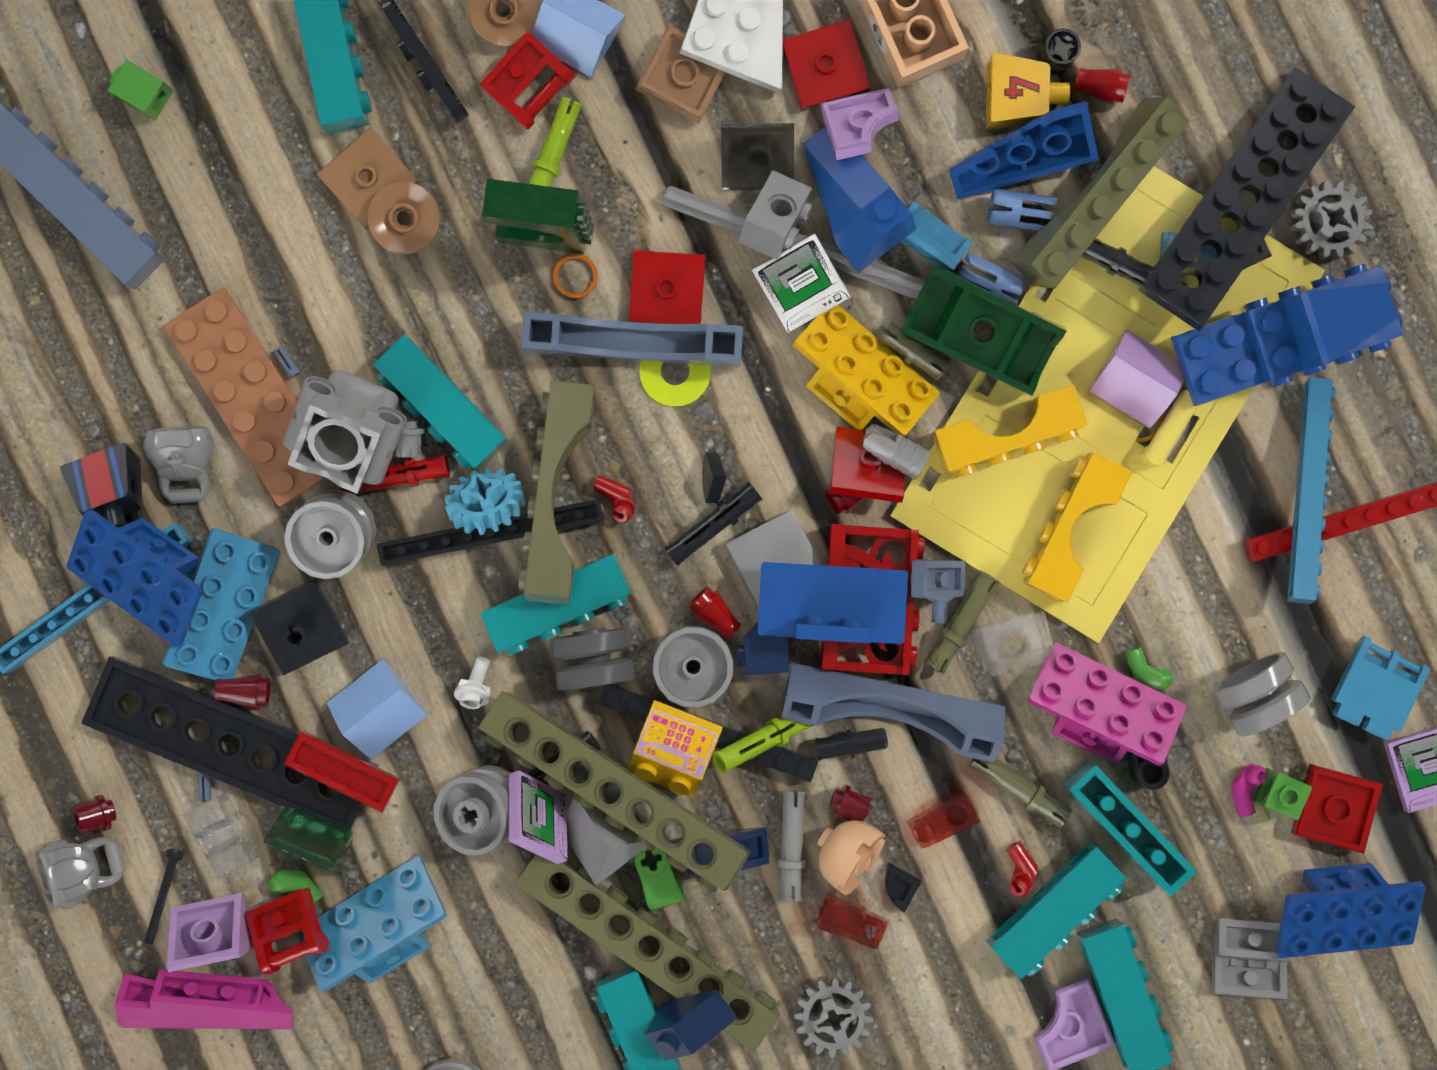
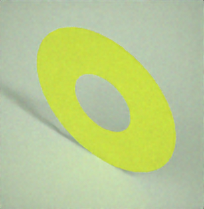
[639,361,711,407]

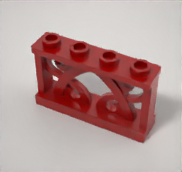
[820,524,925,675]

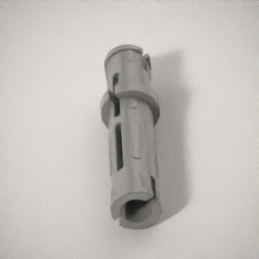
[777,790,806,902]

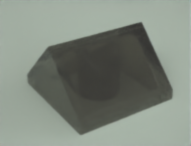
[721,123,794,190]

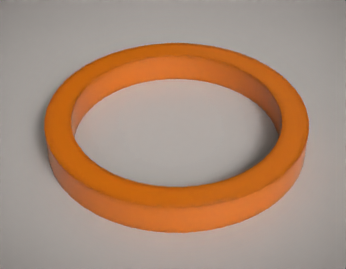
[553,254,598,299]

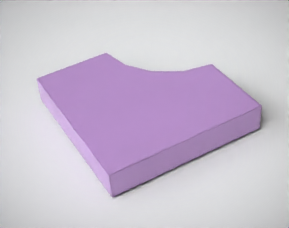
[820,88,899,160]
[1034,976,1116,1070]

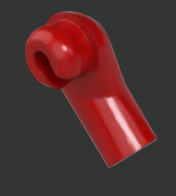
[593,474,636,523]
[1006,841,1038,898]

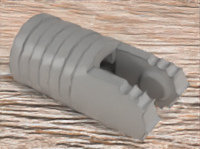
[862,424,930,479]

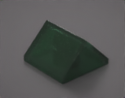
[263,805,353,875]

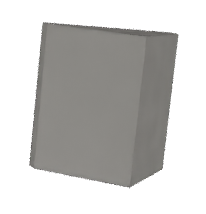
[566,785,645,885]

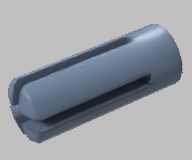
[273,346,300,379]
[198,772,212,802]

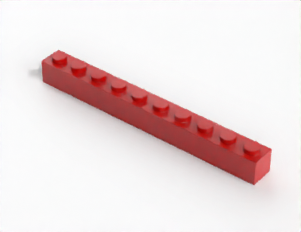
[1243,481,1437,562]

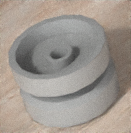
[284,489,376,579]
[653,626,733,707]
[1213,652,1311,737]
[434,765,511,856]

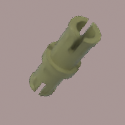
[878,322,951,381]

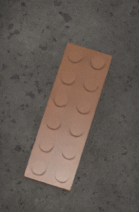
[163,287,327,508]

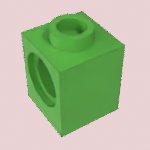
[108,60,174,121]
[1253,768,1312,820]

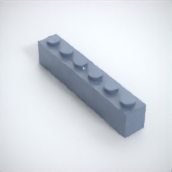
[0,103,165,290]

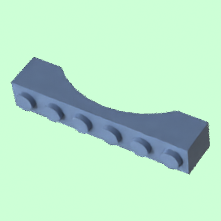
[521,312,743,367]
[781,663,1005,762]

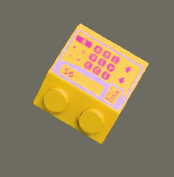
[627,700,723,798]

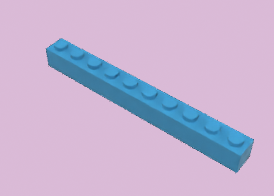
[1287,377,1335,604]
[0,523,193,674]

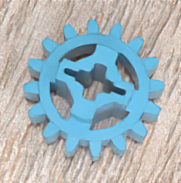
[445,467,525,535]

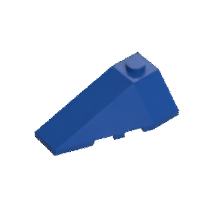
[949,101,1099,199]
[803,127,917,273]

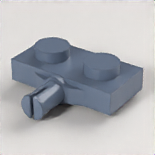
[910,560,966,623]

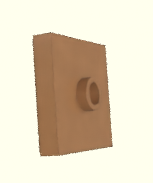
[636,24,725,124]
[317,127,420,230]

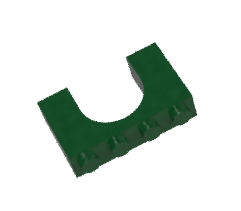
[482,178,594,254]

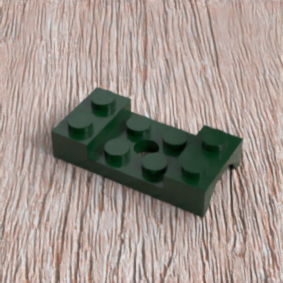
[901,263,1067,396]

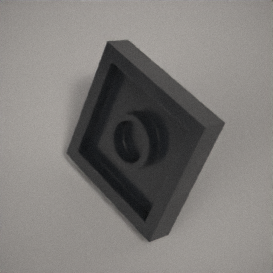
[249,578,349,676]

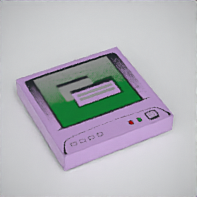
[1383,727,1437,813]
[509,770,567,864]

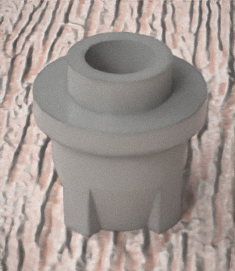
[393,418,425,458]

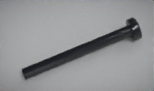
[144,849,184,945]

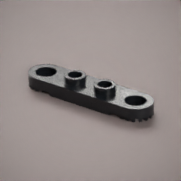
[378,0,470,123]

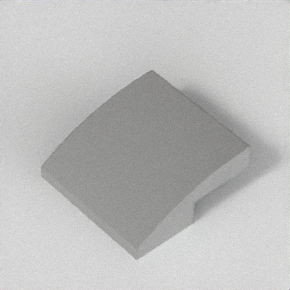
[724,509,821,609]
[1211,918,1292,1000]

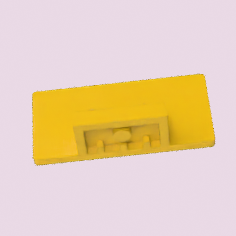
[793,305,940,437]

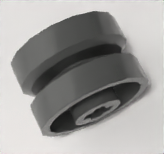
[550,627,636,690]

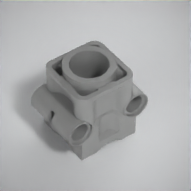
[283,370,407,494]

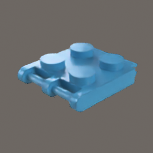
[1331,635,1430,741]

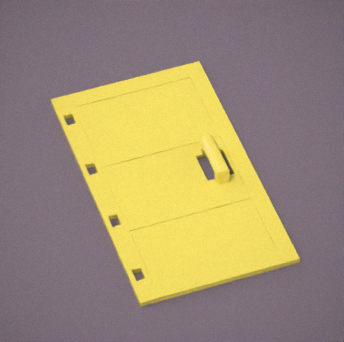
[890,166,1325,643]

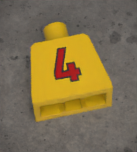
[986,53,1070,130]

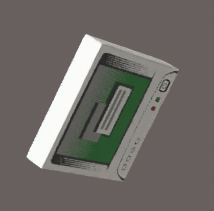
[752,233,851,333]

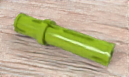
[529,97,582,187]
[712,718,813,774]

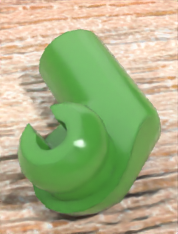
[1124,647,1173,692]
[268,870,324,903]

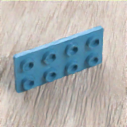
[162,528,280,680]
[297,856,447,992]

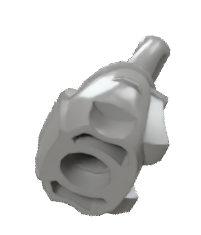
[143,426,214,504]
[35,837,126,909]

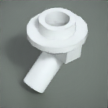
[454,656,490,709]

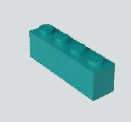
[294,0,373,133]
[373,334,509,470]
[480,554,632,656]
[1062,760,1197,897]
[986,841,1127,980]
[1076,918,1174,1070]
[594,966,683,1070]

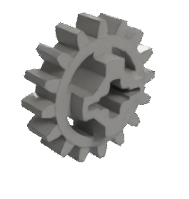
[1290,180,1373,260]
[794,975,873,1058]

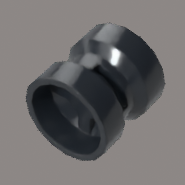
[1039,28,1081,74]

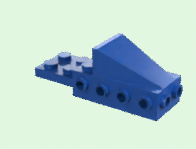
[1171,263,1404,406]

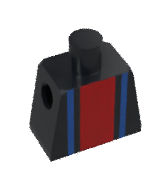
[60,442,143,528]

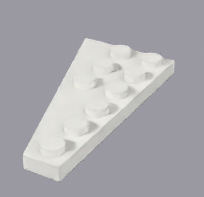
[679,0,783,93]

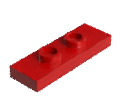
[284,730,400,813]

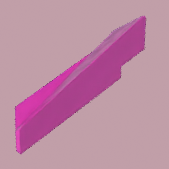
[115,969,294,1029]

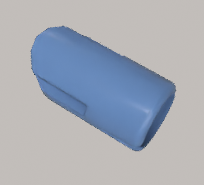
[987,189,1057,232]
[959,253,1026,304]

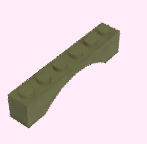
[1011,96,1190,288]
[519,381,596,605]

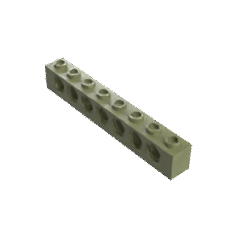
[478,691,752,893]
[515,853,779,1052]

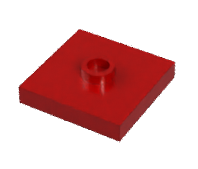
[782,19,871,111]
[629,250,706,324]
[830,427,908,503]
[1291,763,1383,854]

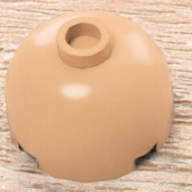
[817,820,885,895]

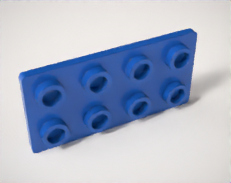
[66,509,203,647]
[757,562,908,644]
[1276,863,1426,958]

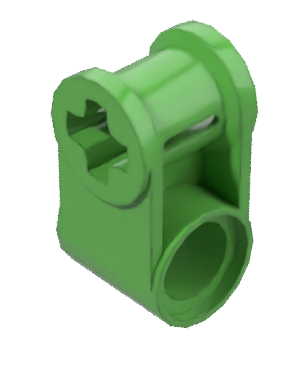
[635,847,686,912]

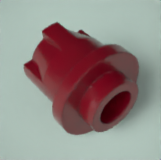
[829,784,872,821]
[72,794,116,834]

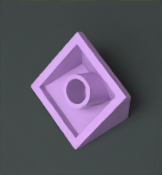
[1088,330,1184,429]
[166,893,253,972]

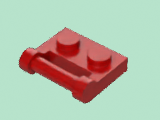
[479,31,576,130]
[245,888,329,975]

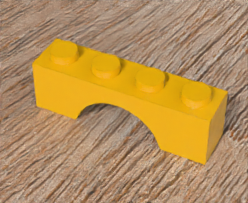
[931,384,1088,478]
[1022,452,1133,603]

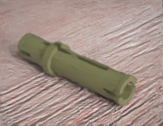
[924,570,1000,675]
[969,758,1072,828]

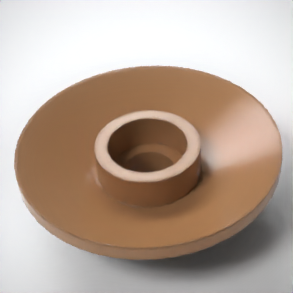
[467,0,540,47]
[367,181,440,254]

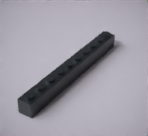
[377,499,604,566]
[598,684,819,783]

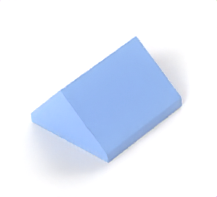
[532,0,626,79]
[327,658,429,759]

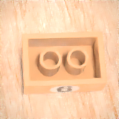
[859,0,969,89]

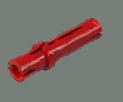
[340,455,450,494]

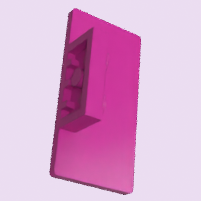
[1028,643,1186,766]

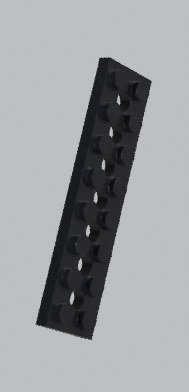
[1138,67,1355,331]
[81,656,379,834]

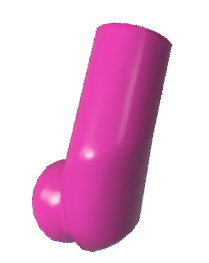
[1231,764,1267,817]

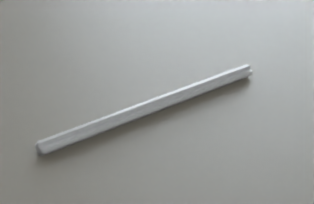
[662,186,994,329]

